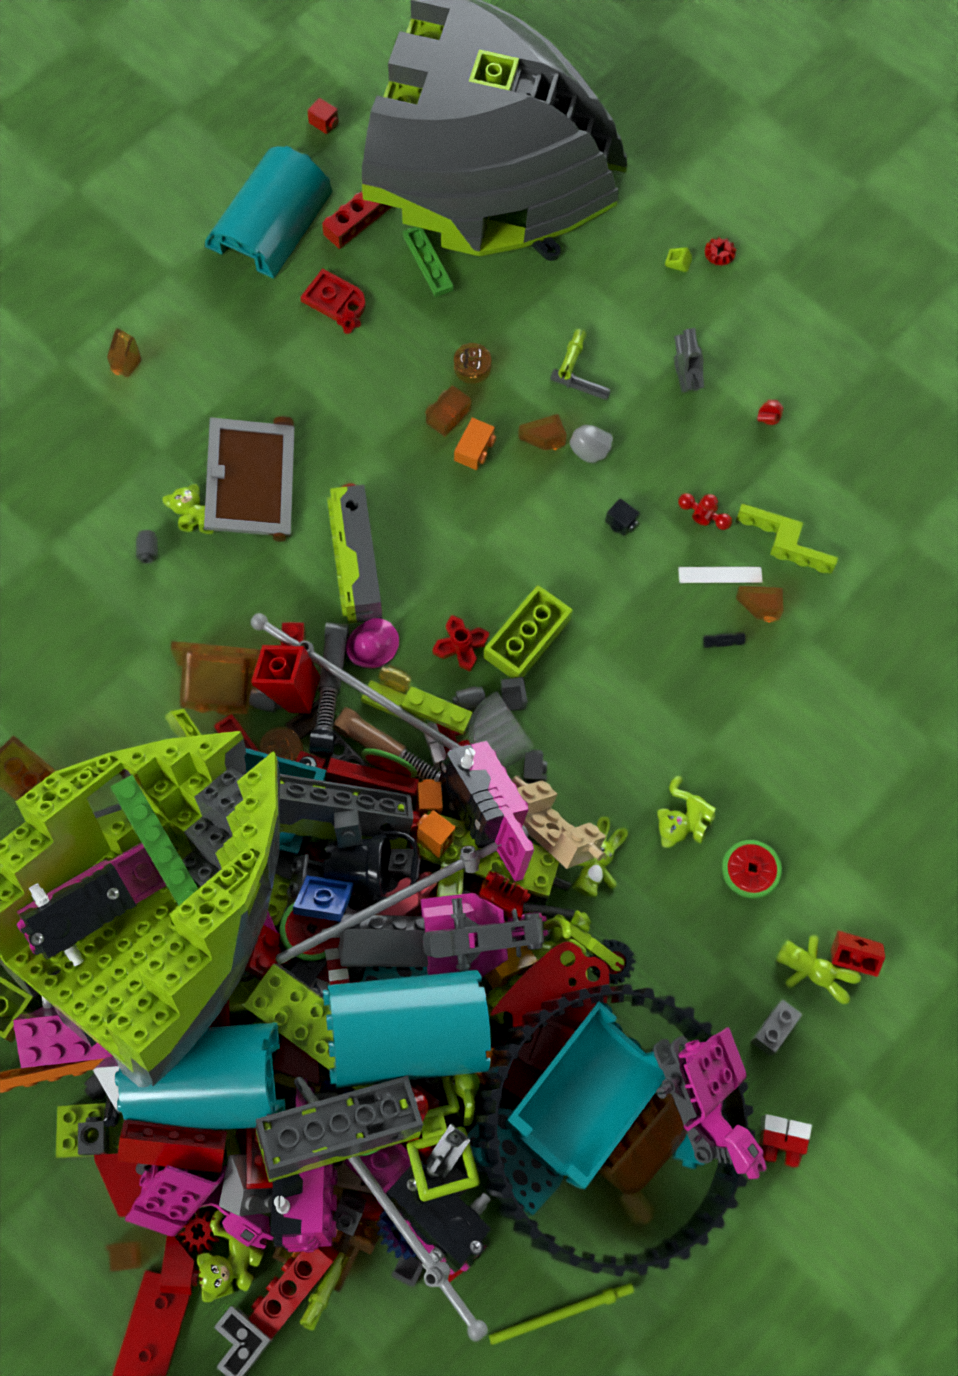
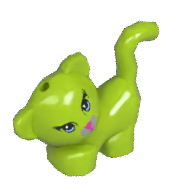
[657,776,717,848]

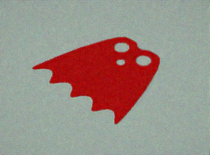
[491,942,609,1030]

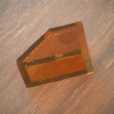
[107,328,142,378]
[518,414,567,451]
[736,586,783,622]

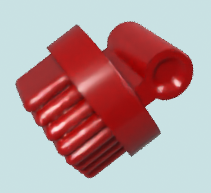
[757,400,784,425]

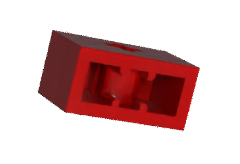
[830,930,886,977]

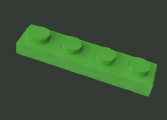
[403,227,453,297]

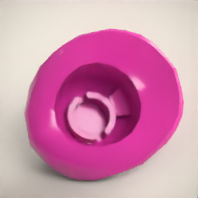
[346,618,399,668]

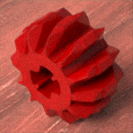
[178,1209,220,1254]

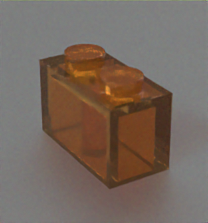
[425,385,471,437]

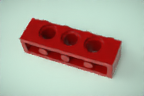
[322,191,393,249]
[248,1246,339,1339]

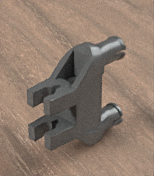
[674,328,704,393]

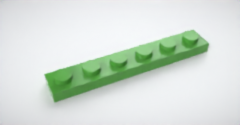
[110,775,198,906]

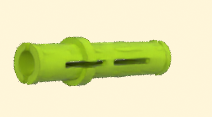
[558,329,587,380]
[299,1251,349,1330]

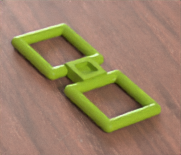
[407,1076,480,1202]

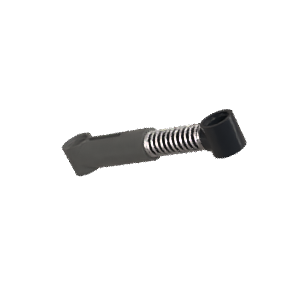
[309,622,349,756]

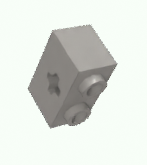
[751,999,802,1056]

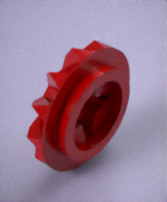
[704,236,736,266]

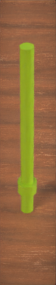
[489,1283,634,1345]

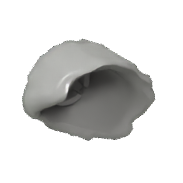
[570,425,613,463]

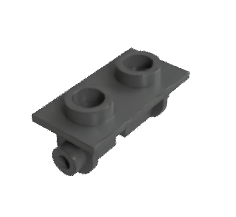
[426,1124,471,1178]

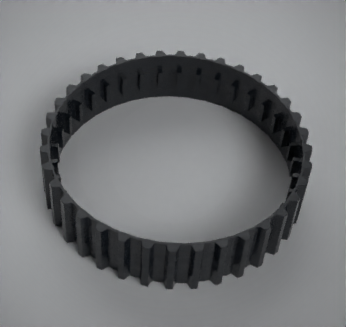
[472,984,755,1277]

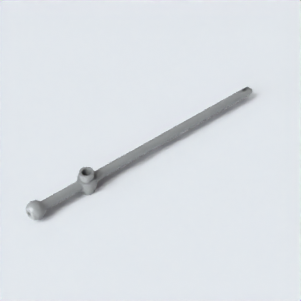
[251,613,462,750]
[276,825,528,964]
[294,1077,488,1342]

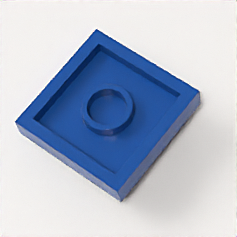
[293,876,353,922]

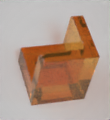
[106,1242,141,1272]

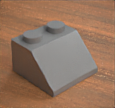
[219,1154,272,1216]

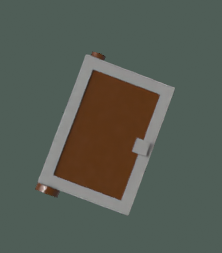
[204,416,294,542]

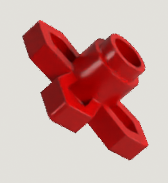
[432,615,490,672]

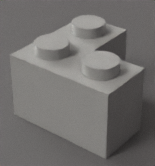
[214,1305,273,1376]

